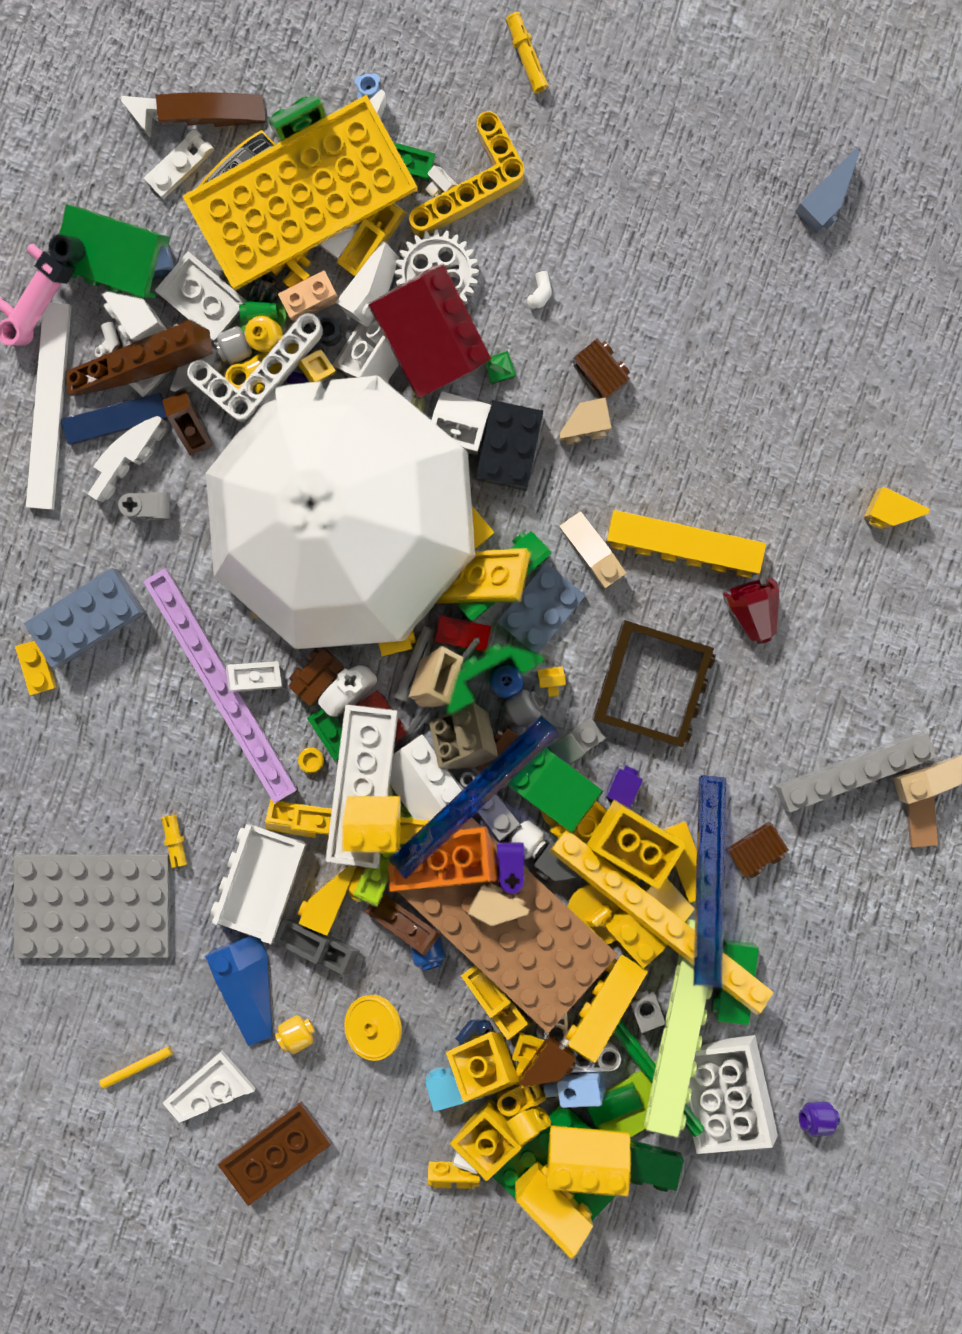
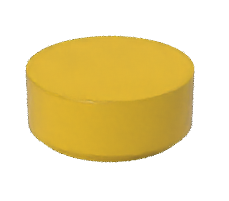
[298,747,325,773]

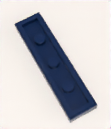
[61,392,168,445]

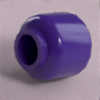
[799,1101,840,1137]

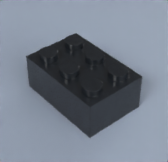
[476,400,544,491]

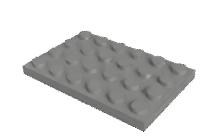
[14,854,170,958]

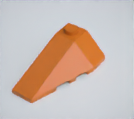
[388,827,499,892]

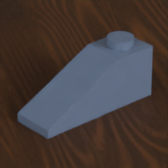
[795,148,860,233]

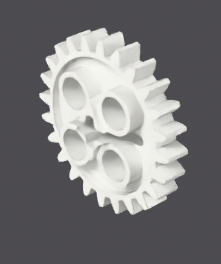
[395,229,479,304]

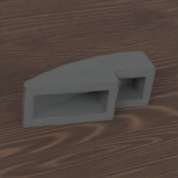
[274,918,360,975]

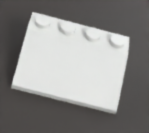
[687,1035,778,1154]

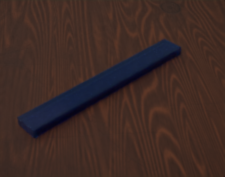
[388,716,560,879]
[693,775,726,988]

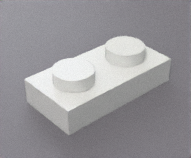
[226,661,282,692]

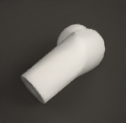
[527,271,552,309]

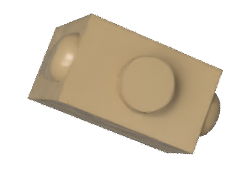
[409,646,463,708]

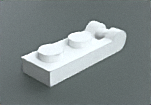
[144,129,214,200]

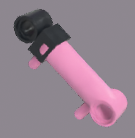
[0,234,85,346]

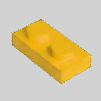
[15,641,57,695]

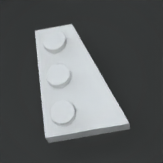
[163,1050,256,1123]

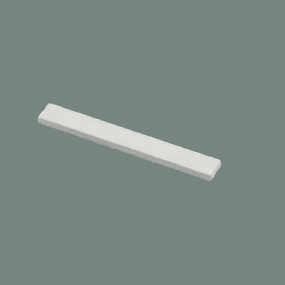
[26,303,72,510]

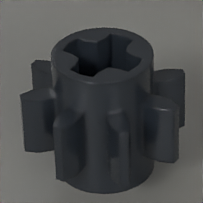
[246,274,280,304]

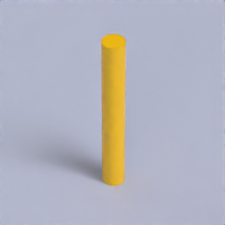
[99,1046,173,1089]

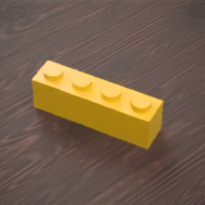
[565,954,648,1063]

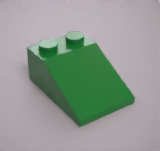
[268,95,326,142]
[505,741,604,833]

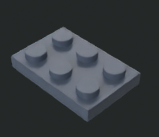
[497,563,586,654]

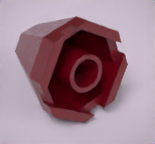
[722,578,780,644]

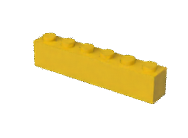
[605,510,767,579]

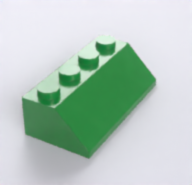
[456,531,552,622]

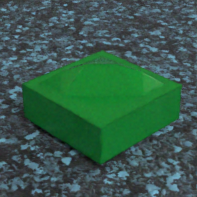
[484,351,516,385]

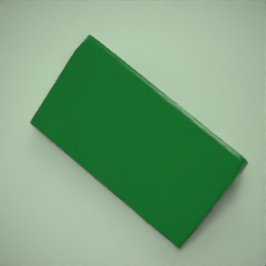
[586,1082,643,1126]

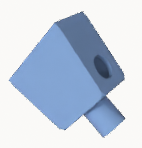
[544,1072,606,1107]

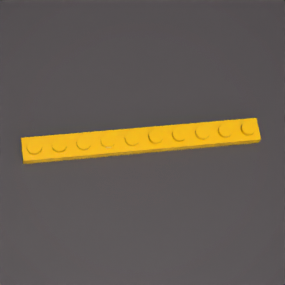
[549,829,773,1015]

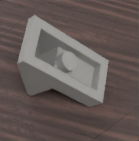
[549,717,606,764]

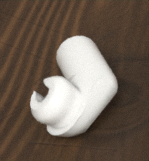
[95,322,120,358]

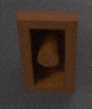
[162,390,213,456]
[519,1034,576,1087]

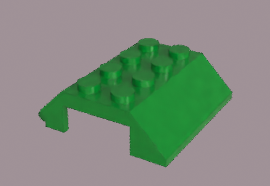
[448,643,544,714]

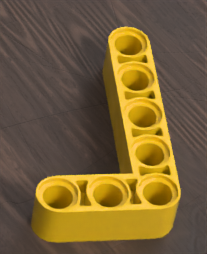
[409,111,524,237]

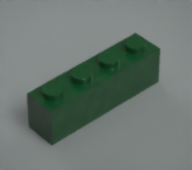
[580,1127,684,1192]

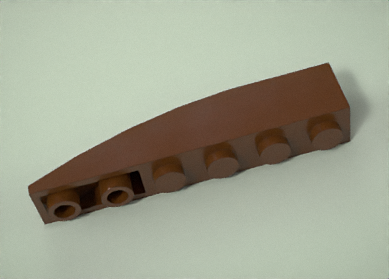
[65,319,213,396]

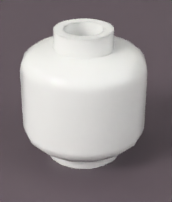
[508,821,547,859]

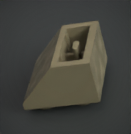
[429,702,498,769]

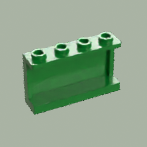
[59,204,171,301]

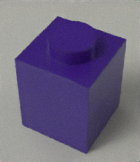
[605,765,643,808]

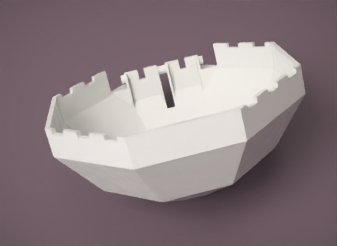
[206,375,475,649]

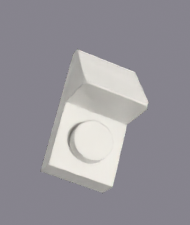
[121,96,158,138]

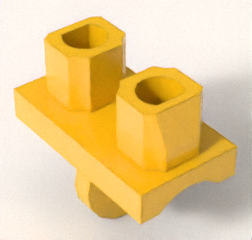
[271,250,311,288]

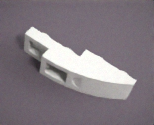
[88,416,168,502]

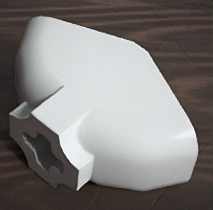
[318,665,377,717]

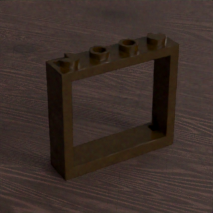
[592,620,716,747]

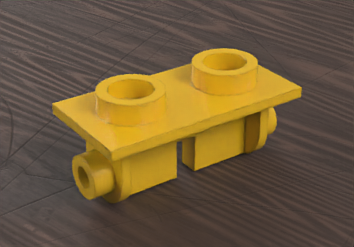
[428,1161,480,1190]

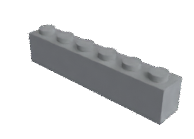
[775,732,937,812]

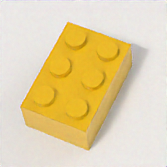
[587,800,686,889]

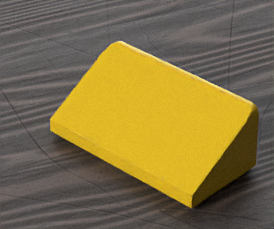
[265,799,317,838]

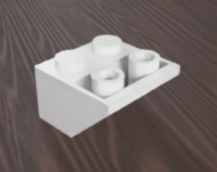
[103,292,166,344]
[431,392,491,455]

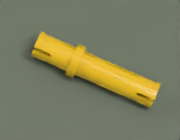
[505,12,549,94]

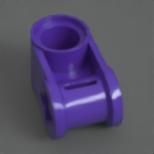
[497,842,524,893]

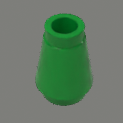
[239,301,278,326]

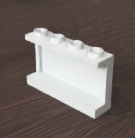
[210,824,308,944]

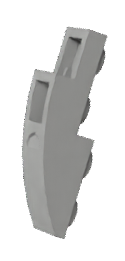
[447,767,521,842]

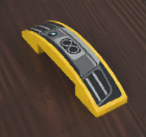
[197,130,276,188]

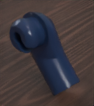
[455,1019,493,1045]

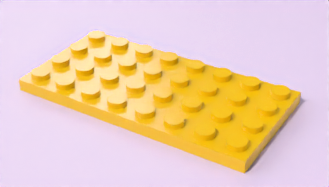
[182,94,418,291]

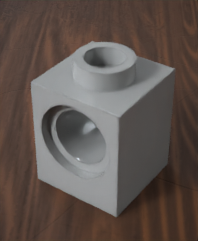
[630,988,666,1033]

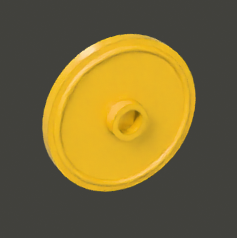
[567,883,620,944]
[344,995,402,1061]

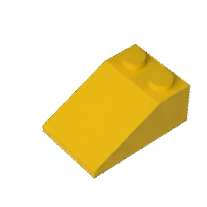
[604,878,694,969]

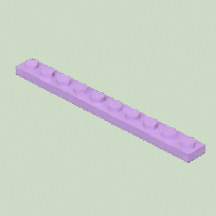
[143,568,298,803]

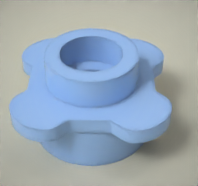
[355,73,380,99]

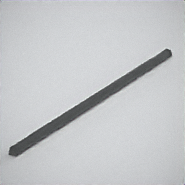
[395,638,480,752]

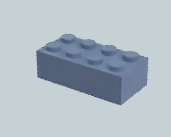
[24,568,146,668]

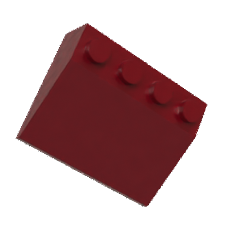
[368,263,492,399]

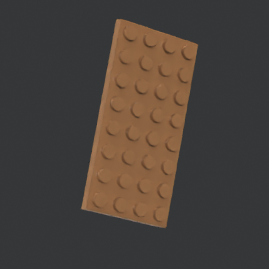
[398,812,618,1033]

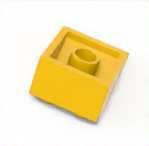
[342,796,400,852]
[446,1032,519,1103]
[450,1098,523,1181]

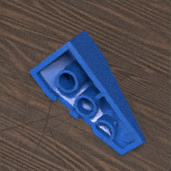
[205,935,273,1046]

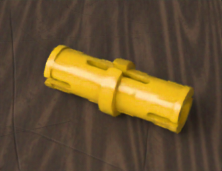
[160,814,188,868]

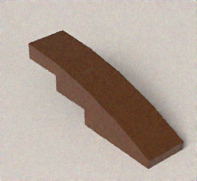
[155,92,266,127]

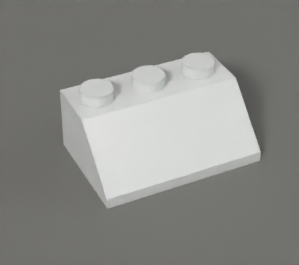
[332,318,399,384]
[390,735,467,821]

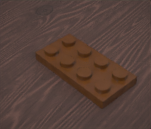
[218,1101,332,1206]

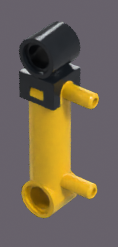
[225,315,343,395]

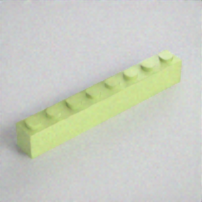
[643,919,723,1137]

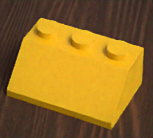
[546,1126,630,1196]
[515,1161,593,1259]

